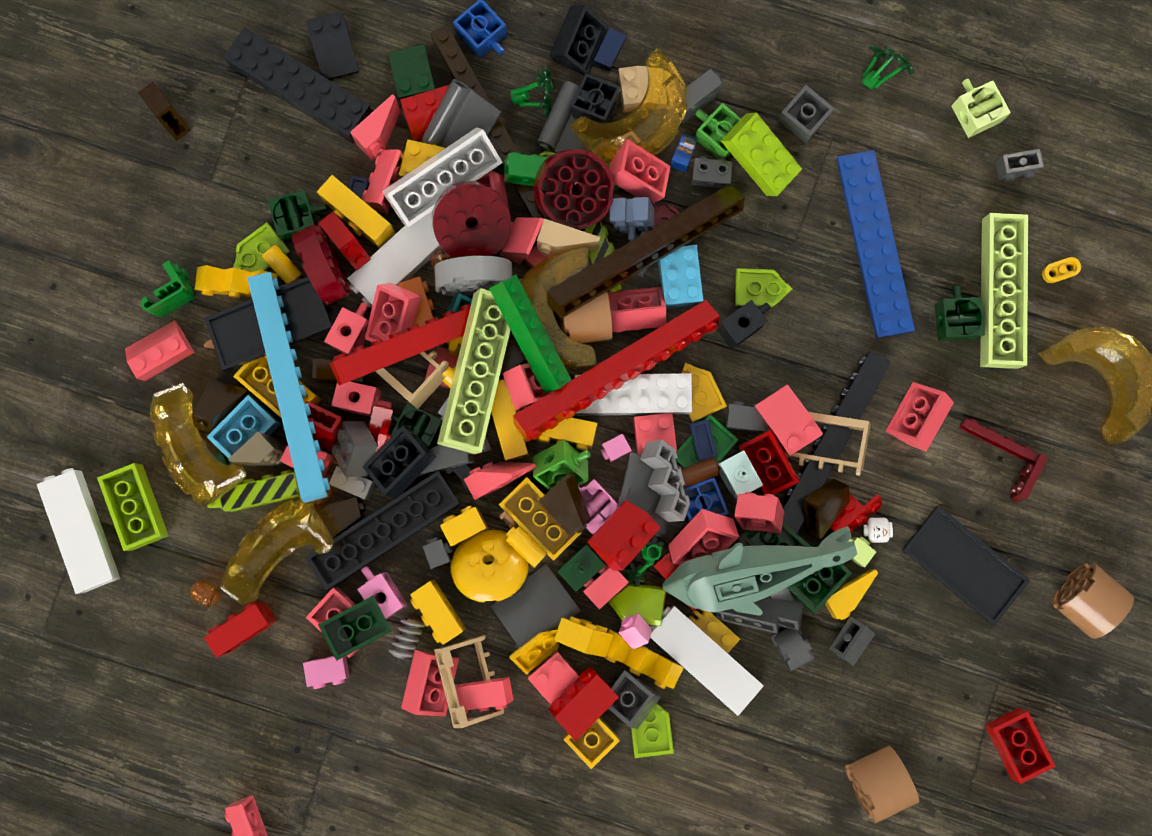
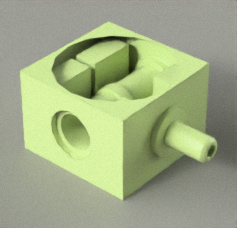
[951,79,1011,138]

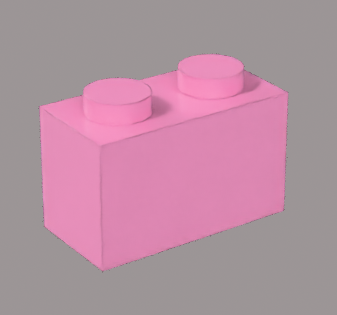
[303,656,350,689]

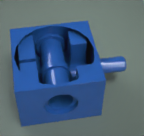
[453,0,507,59]
[684,477,729,523]

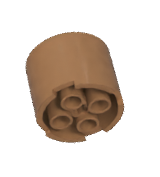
[560,292,612,346]
[1051,563,1134,639]
[845,746,919,824]

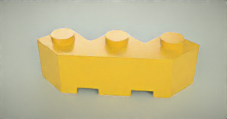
[195,265,278,298]
[604,629,684,689]

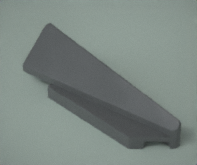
[419,436,491,476]
[716,599,803,634]

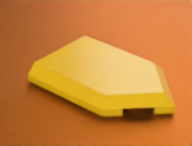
[681,363,727,423]
[509,629,559,674]

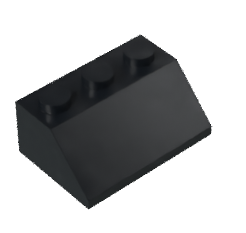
[549,5,609,75]
[363,426,437,498]

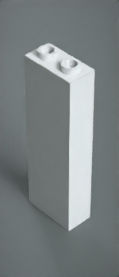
[347,211,442,308]
[37,468,120,594]
[650,605,764,716]

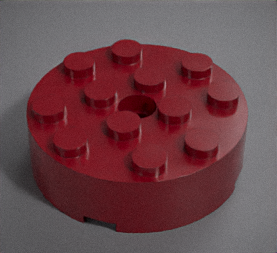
[534,149,615,229]
[432,181,511,258]
[292,224,352,305]

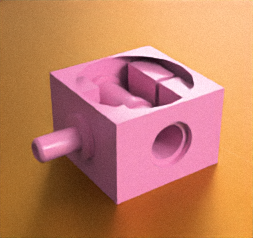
[578,479,618,535]
[357,566,408,619]

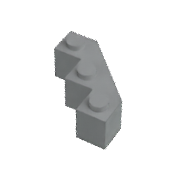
[640,440,690,522]

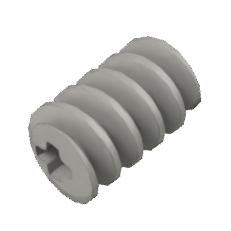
[389,617,425,662]

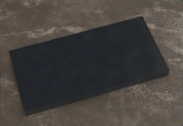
[204,277,333,372]
[901,506,1030,626]

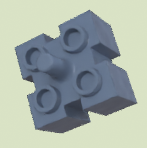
[610,197,654,241]

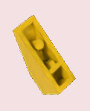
[825,569,878,620]

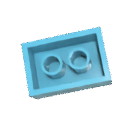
[658,245,703,309]
[207,395,281,465]

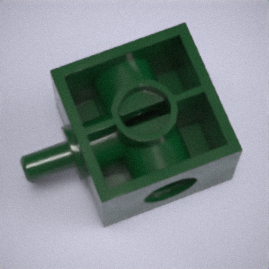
[268,190,328,243]
[935,286,985,342]
[391,403,443,449]
[557,544,605,592]

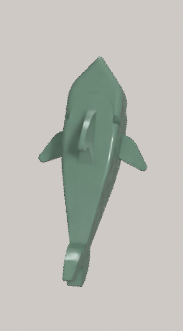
[662,526,857,616]

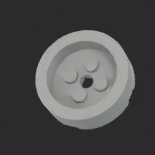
[434,256,513,297]

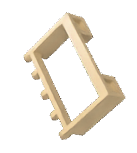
[376,351,449,409]
[784,412,871,476]
[434,634,504,728]

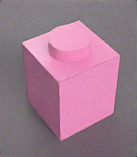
[600,434,632,463]
[619,613,653,649]

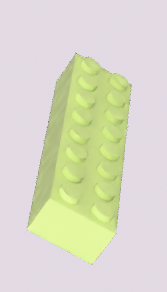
[980,213,1028,369]
[437,288,511,454]

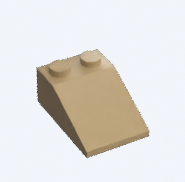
[618,66,677,113]
[537,219,600,257]

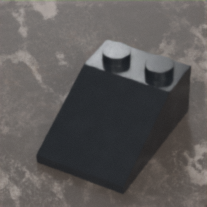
[306,11,359,80]

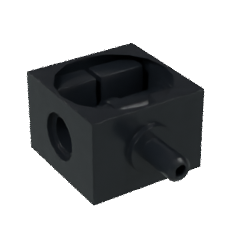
[570,73,622,134]
[716,300,770,350]

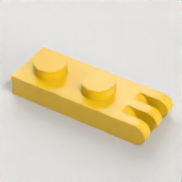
[688,609,740,653]

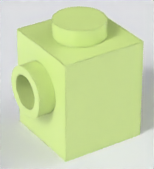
[847,537,876,567]

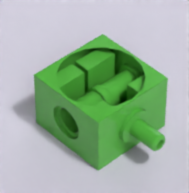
[695,103,741,159]
[533,440,591,490]

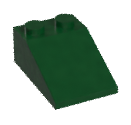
[389,44,435,106]
[741,522,811,547]
[787,564,852,615]
[318,595,391,661]

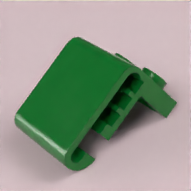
[141,260,196,318]

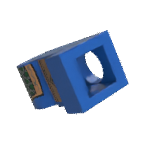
[670,133,697,172]

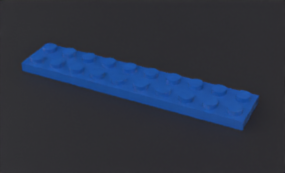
[836,150,915,339]

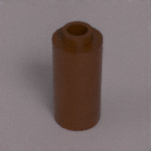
[681,458,720,489]

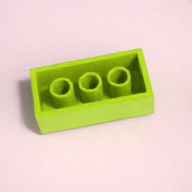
[721,112,802,196]
[97,463,169,551]

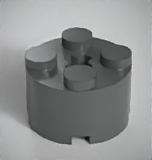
[771,628,814,672]

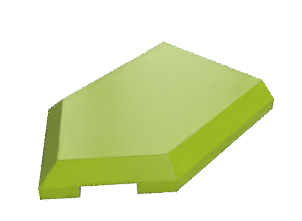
[233,222,290,272]
[735,268,792,307]
[608,583,666,626]
[631,704,674,758]

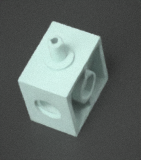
[719,451,763,499]

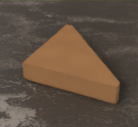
[500,511,526,533]

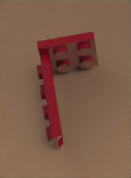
[960,418,1048,502]

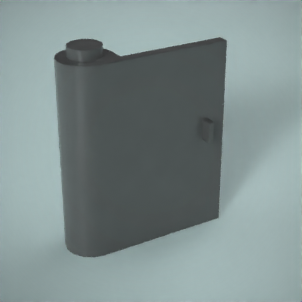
[421,79,501,148]
[537,81,604,154]
[617,452,682,537]
[490,564,581,650]

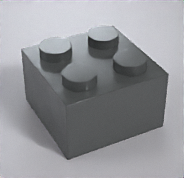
[778,85,835,143]
[332,421,378,477]
[608,670,661,729]

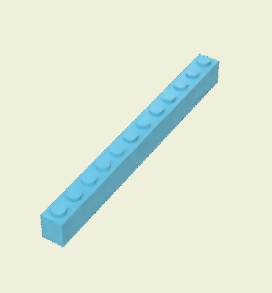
[247,272,330,503]

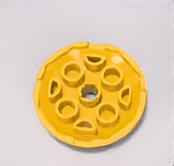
[451,529,529,602]

